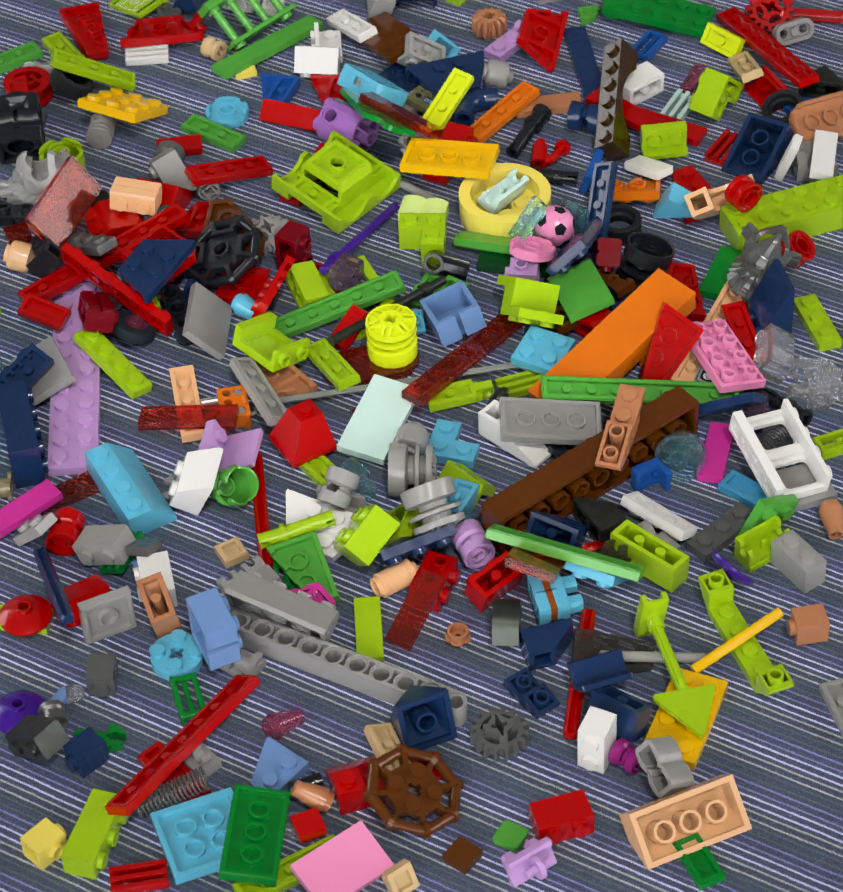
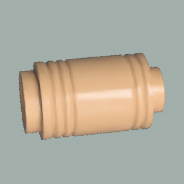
[370,559,418,598]

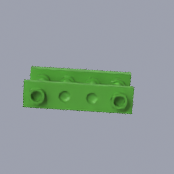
[197,0,297,53]

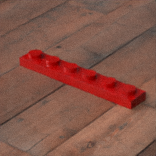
[60,242,174,337]

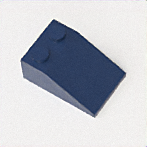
[721,112,794,184]
[748,259,795,350]

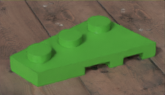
[266,531,340,602]

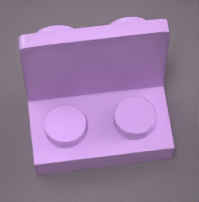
[198,419,264,471]

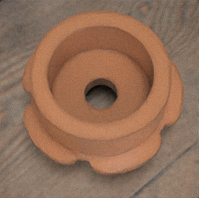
[445,622,471,647]

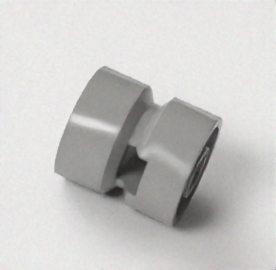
[316,465,361,511]

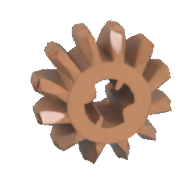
[471,7,507,41]

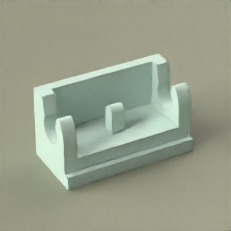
[477,168,529,214]

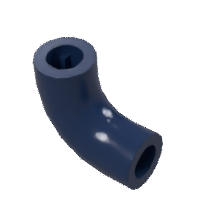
[453,87,498,126]

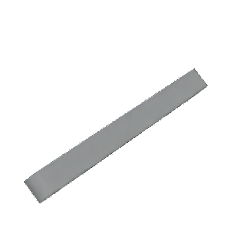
[229,605,468,727]

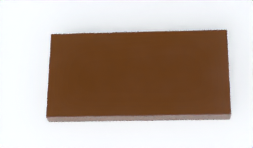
[361,12,421,65]

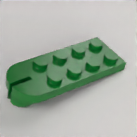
[601,0,716,38]

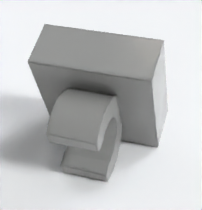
[183,744,222,779]

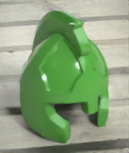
[211,465,259,507]

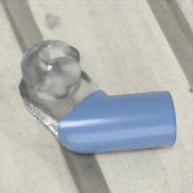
[50,684,85,705]

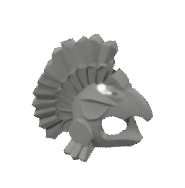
[0,148,83,218]

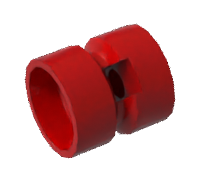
[45,507,86,556]

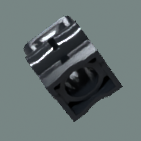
[0,91,46,165]

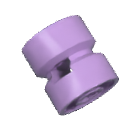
[452,519,496,569]

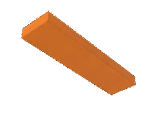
[470,81,540,143]

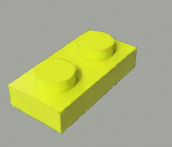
[700,22,746,57]

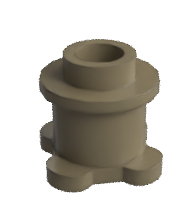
[0,472,14,503]

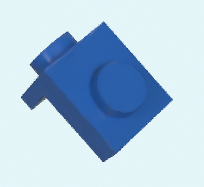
[631,457,672,491]

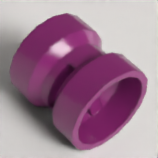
[608,737,641,775]

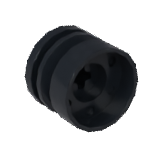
[616,232,675,290]

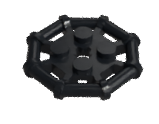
[185,214,263,290]

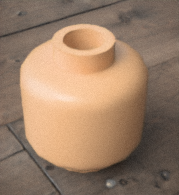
[3,240,32,273]

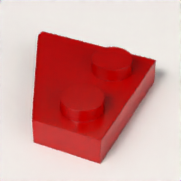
[174,202,210,238]

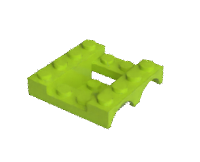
[272,130,401,234]

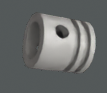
[86,113,117,149]

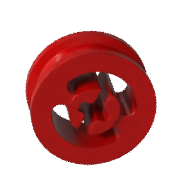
[3,66,54,108]

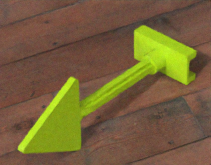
[633,591,716,739]

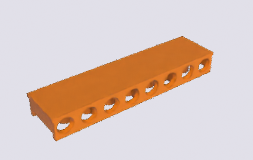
[528,268,696,399]

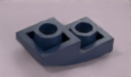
[503,667,560,719]

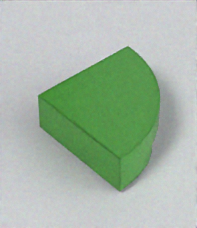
[578,5,599,26]

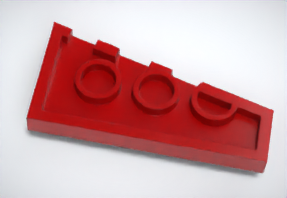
[59,2,109,61]

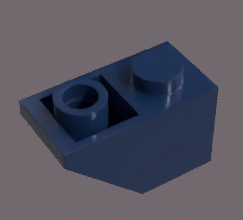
[520,618,573,671]

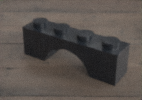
[26,203,74,278]

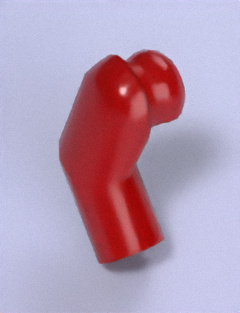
[190,13,207,35]

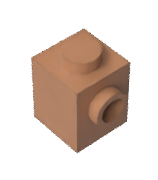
[786,603,830,646]

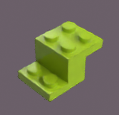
[497,275,564,329]

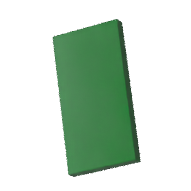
[218,784,291,887]

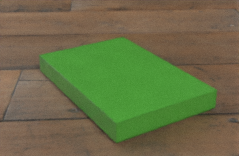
[547,259,615,323]

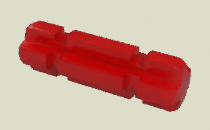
[582,540,607,554]

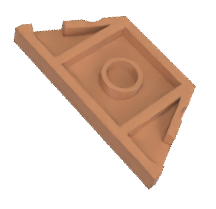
[235,354,318,397]

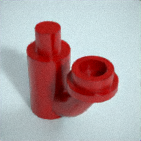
[531,138,571,169]

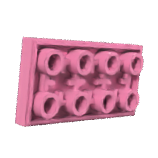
[691,319,766,393]

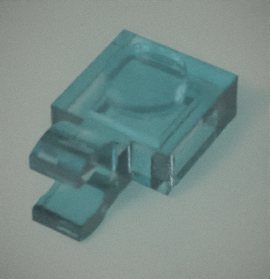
[339,456,378,501]

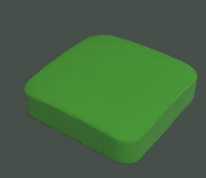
[493,820,529,852]

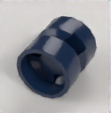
[567,101,599,134]

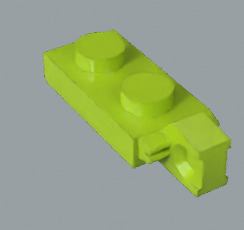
[424,378,494,413]

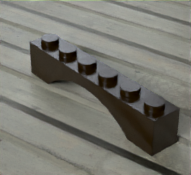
[594,38,638,162]

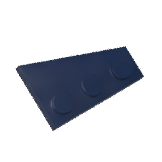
[377,524,457,567]

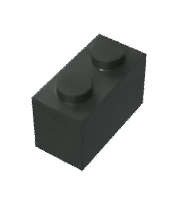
[4,714,70,761]

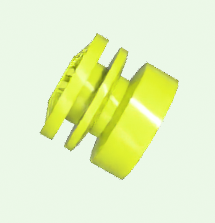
[365,304,418,369]

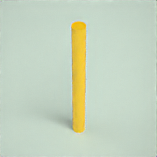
[690,607,784,673]

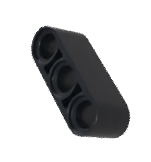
[159,284,194,346]

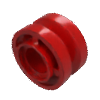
[725,174,762,212]
[781,230,816,268]

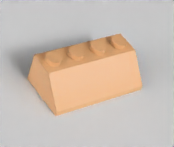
[619,774,752,870]

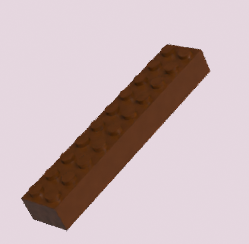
[481,385,699,555]

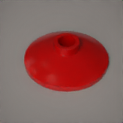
[0,594,52,637]

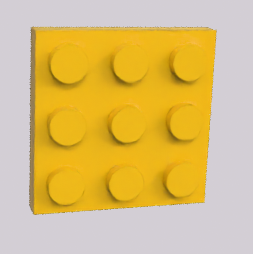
[77,88,169,124]

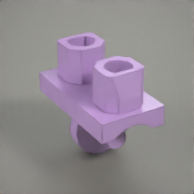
[501,836,557,888]

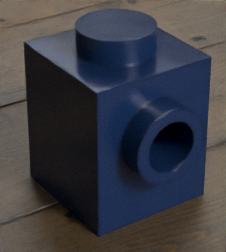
[63,727,110,778]

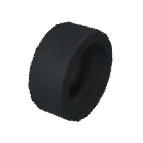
[49,68,93,101]
[762,90,803,124]
[607,204,642,246]

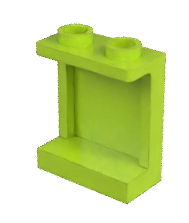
[232,311,311,373]

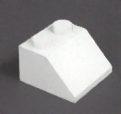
[168,447,223,516]

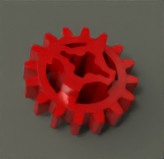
[747,0,795,34]

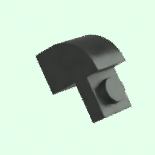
[492,598,522,646]

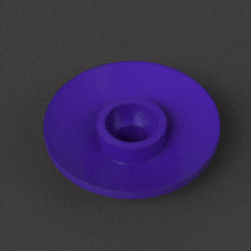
[711,549,754,586]
[0,690,45,733]

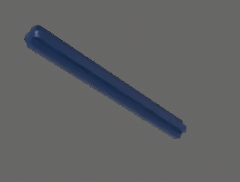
[33,547,75,626]

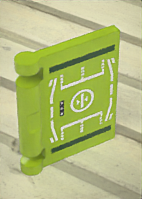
[108,0,169,19]

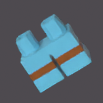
[527,569,584,625]

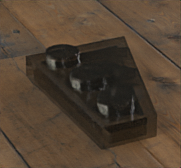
[569,627,655,680]

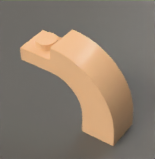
[684,174,754,220]

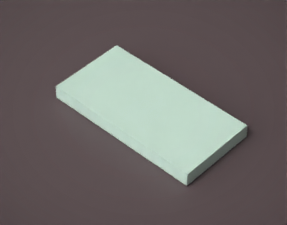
[337,374,420,466]

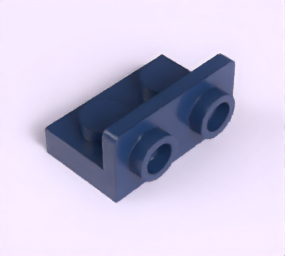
[0,343,55,389]

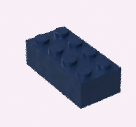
[0,379,49,489]

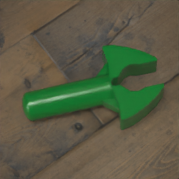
[74,723,127,753]

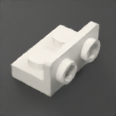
[310,22,343,63]

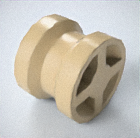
[200,36,227,62]

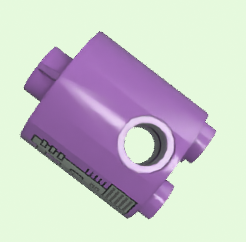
[313,97,379,152]

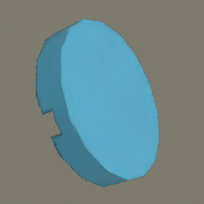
[205,96,250,129]

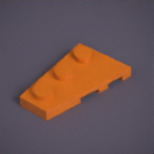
[613,177,661,203]

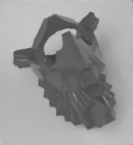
[726,222,802,301]

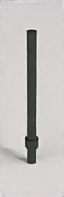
[328,275,447,346]

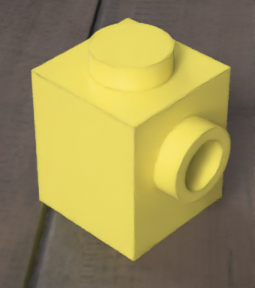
[20,817,67,871]

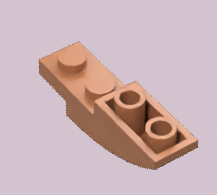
[595,383,646,471]

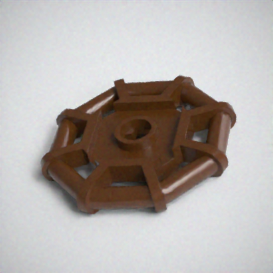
[362,743,464,839]

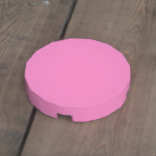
[508,235,556,262]

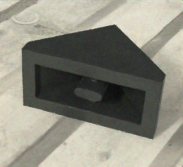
[798,65,843,98]

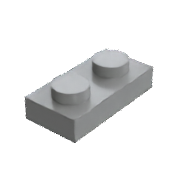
[12,512,58,546]

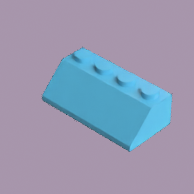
[84,442,177,534]

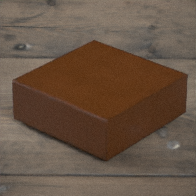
[442,836,483,875]

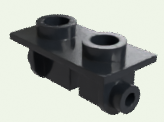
[0,203,40,228]

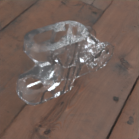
[785,357,843,410]

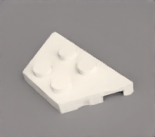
[286,489,353,562]

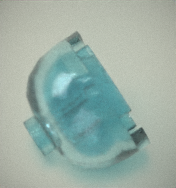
[655,430,708,483]

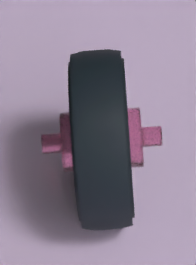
[113,310,157,345]

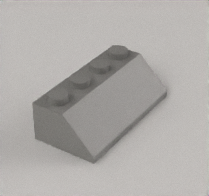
[225,570,340,642]

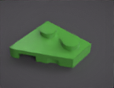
[737,494,800,536]

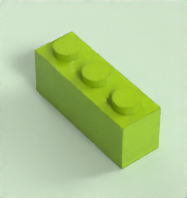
[609,519,690,593]
[61,788,129,880]

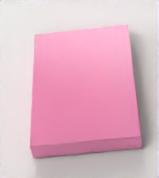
[290,821,394,892]

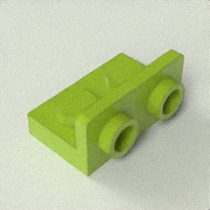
[640,121,689,160]

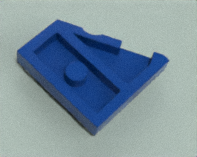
[261,73,301,103]

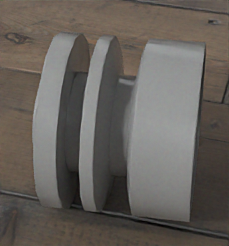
[388,443,437,497]
[400,476,466,537]

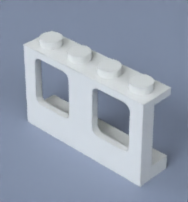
[729,398,832,499]

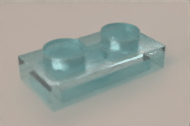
[508,195,547,239]

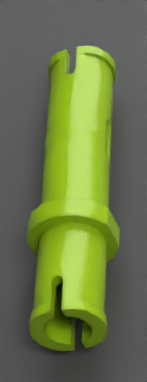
[257,509,336,550]

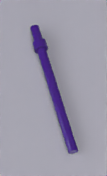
[319,202,400,275]

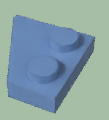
[250,736,309,791]

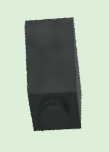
[573,497,628,546]

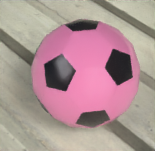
[534,205,575,246]

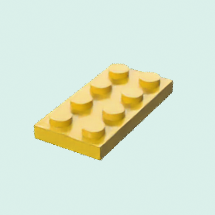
[399,137,500,179]
[644,668,729,770]

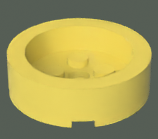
[459,163,551,239]

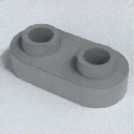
[772,17,815,46]

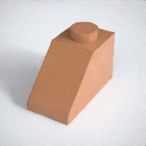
[136,571,183,639]

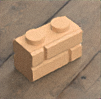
[109,176,162,216]

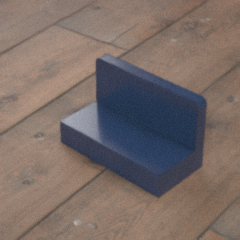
[567,648,634,692]

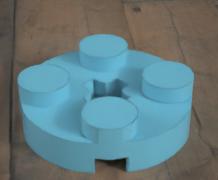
[149,629,204,680]

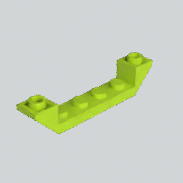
[698,569,794,695]

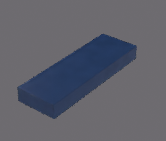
[698,392,765,419]

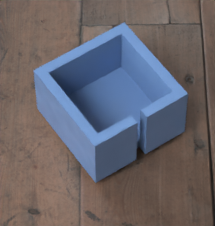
[419,280,487,348]
[186,587,243,671]

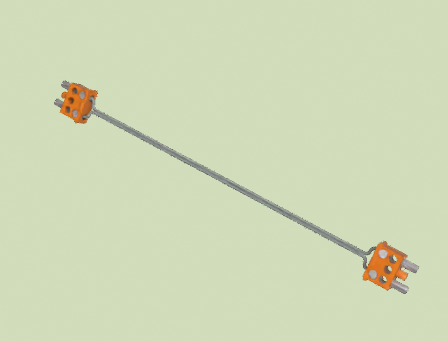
[200,356,646,430]

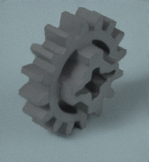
[469,706,530,761]

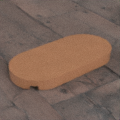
[789,91,843,141]

